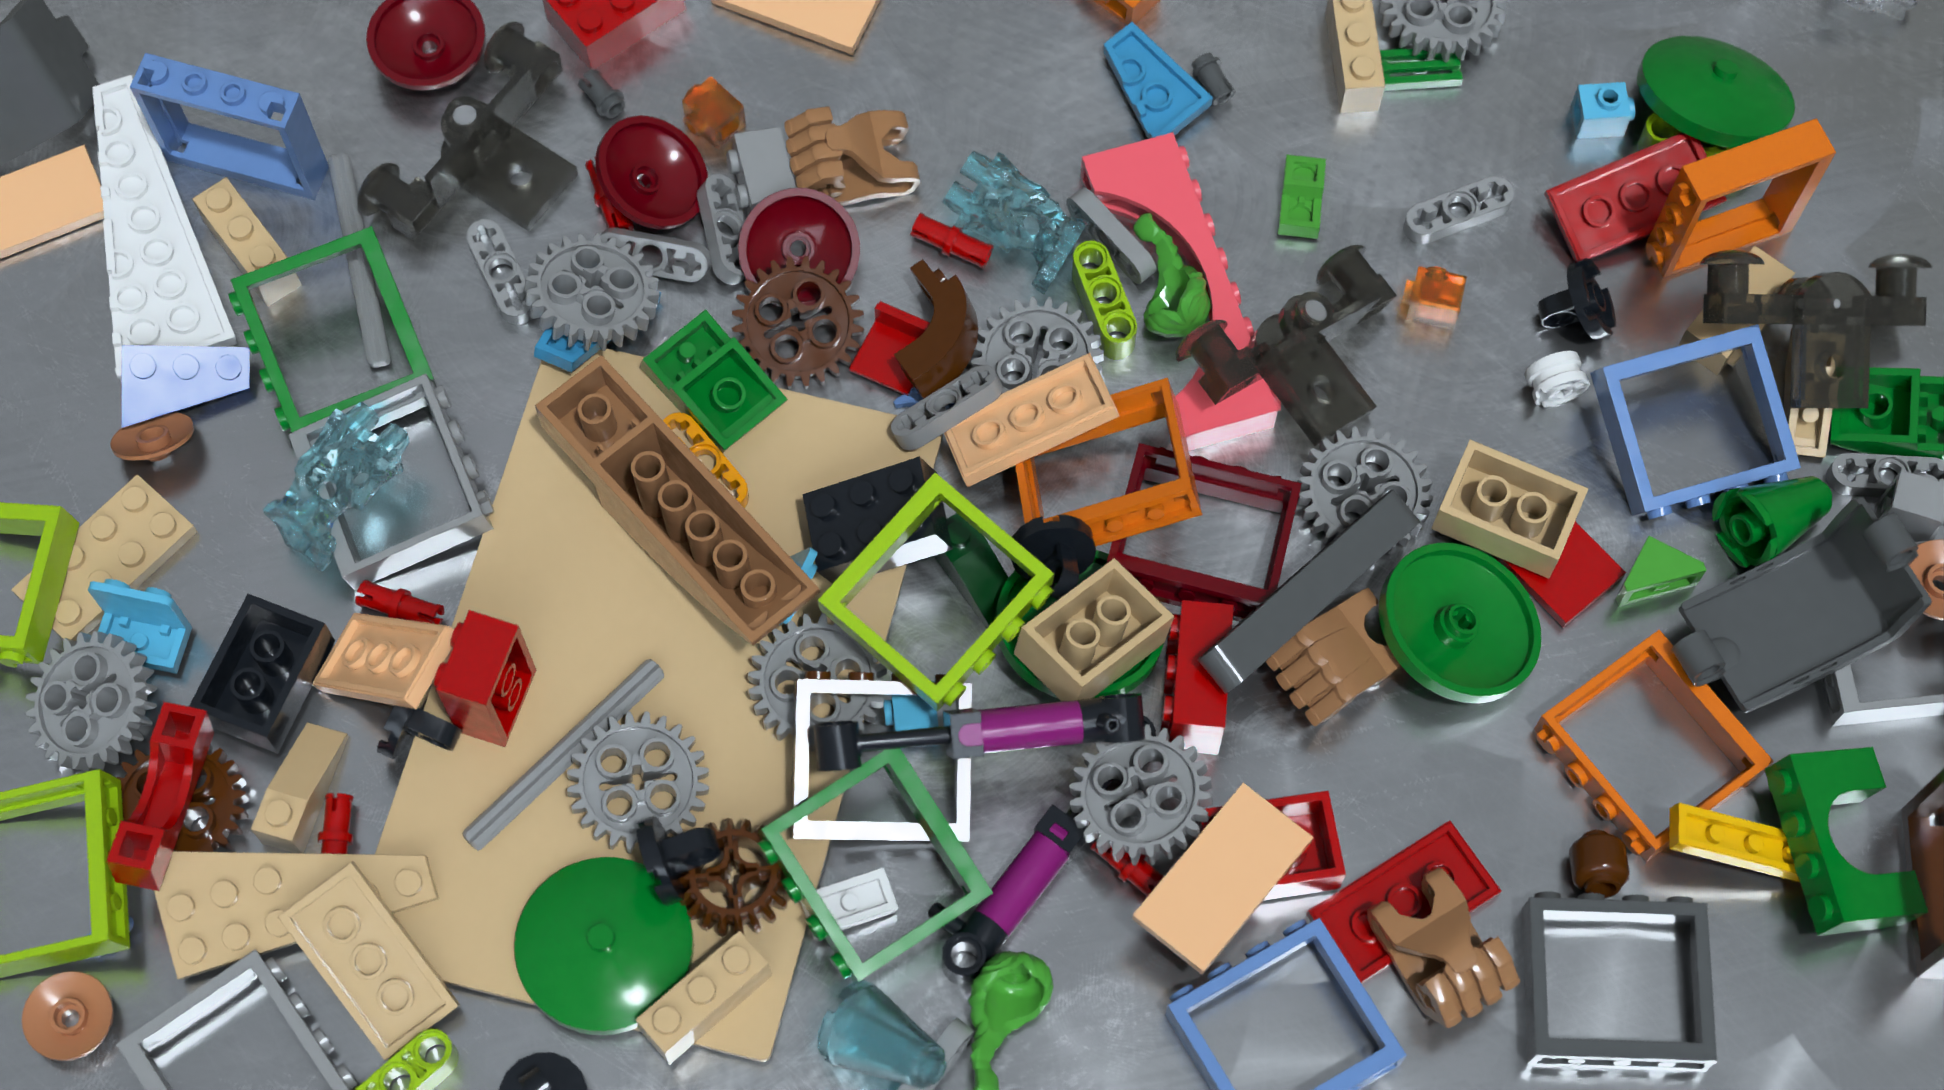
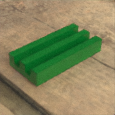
[1380,48,1463,91]

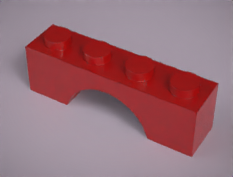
[106,702,214,891]

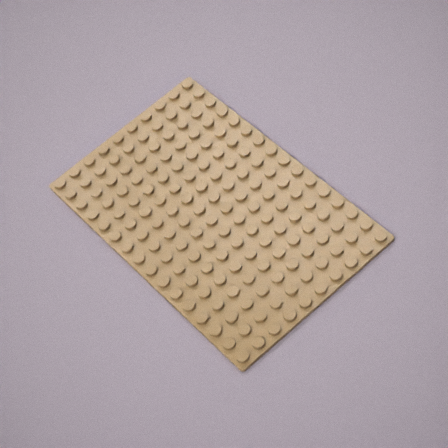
[375,348,943,1062]

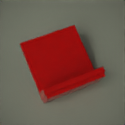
[849,301,930,396]

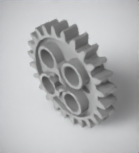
[1379,0,1507,62]
[525,233,660,351]
[971,296,1104,394]
[1297,426,1433,554]
[748,613,887,752]
[25,631,157,772]
[567,711,709,854]
[1069,724,1213,866]

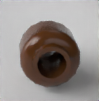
[1569,830,1630,898]

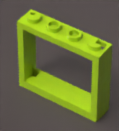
[818,472,1054,712]
[0,502,79,668]
[0,769,130,978]

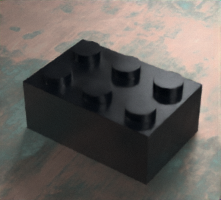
[802,456,953,584]
[189,594,335,753]

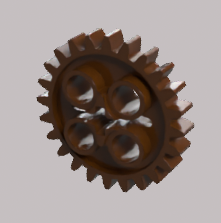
[732,256,864,389]
[116,744,250,852]

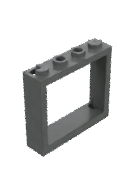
[1522,892,1717,1071]

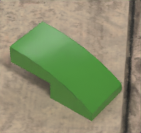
[1278,154,1326,239]

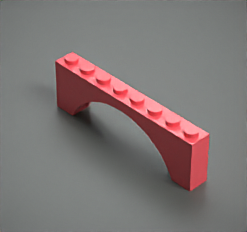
[1080,132,1281,451]

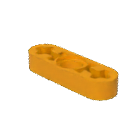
[663,412,749,508]

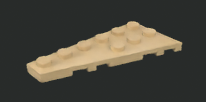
[154,851,439,980]

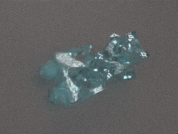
[942,151,1088,294]
[263,402,410,572]

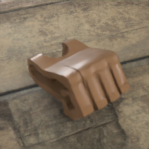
[785,106,921,206]
[1266,588,1402,727]
[1367,867,1520,1028]

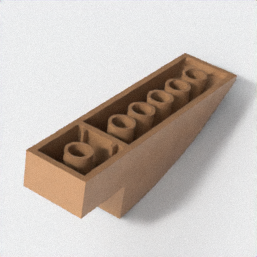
[535,355,820,646]

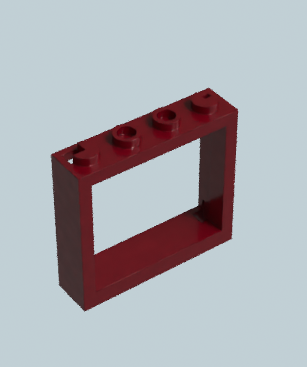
[1106,443,1302,622]

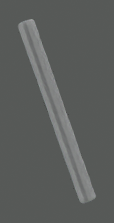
[328,153,391,368]
[463,659,664,850]

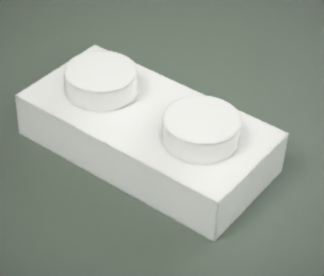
[800,867,899,940]

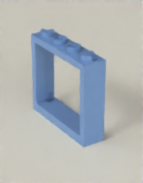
[130,53,329,200]
[1590,324,1801,520]
[1165,918,1407,1090]

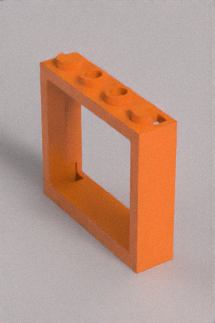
[1646,118,1836,278]
[1015,377,1202,546]
[1534,630,1774,862]

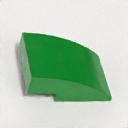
[640,309,788,452]
[1831,367,1944,461]

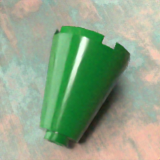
[1712,476,1832,568]

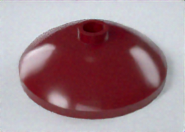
[366,0,486,90]
[595,116,708,229]
[738,188,860,307]

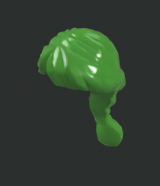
[1133,213,1211,338]
[968,951,1054,1090]

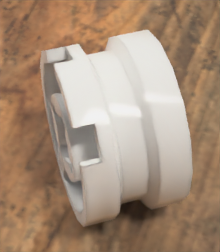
[1524,351,1590,408]

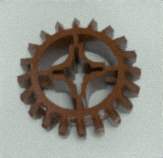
[679,818,787,937]

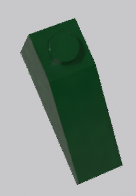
[934,513,1009,647]

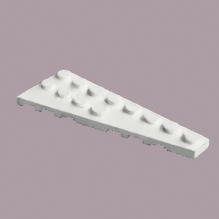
[93,75,237,384]

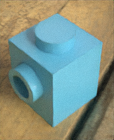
[1571,82,1635,139]
[884,681,939,731]

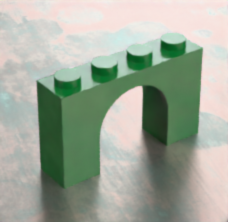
[1764,747,1928,936]

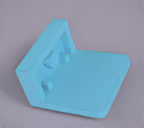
[88,579,192,674]

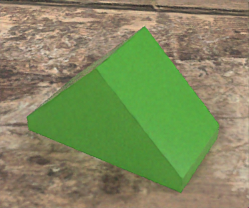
[1615,536,1706,607]

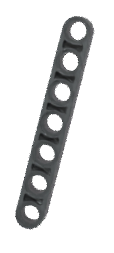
[1198,489,1420,694]

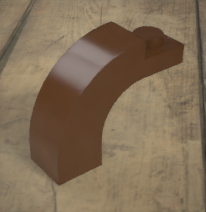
[894,259,978,399]

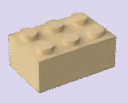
[1431,439,1589,579]
[1014,558,1174,702]

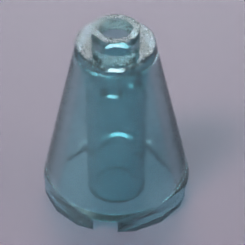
[817,980,946,1089]

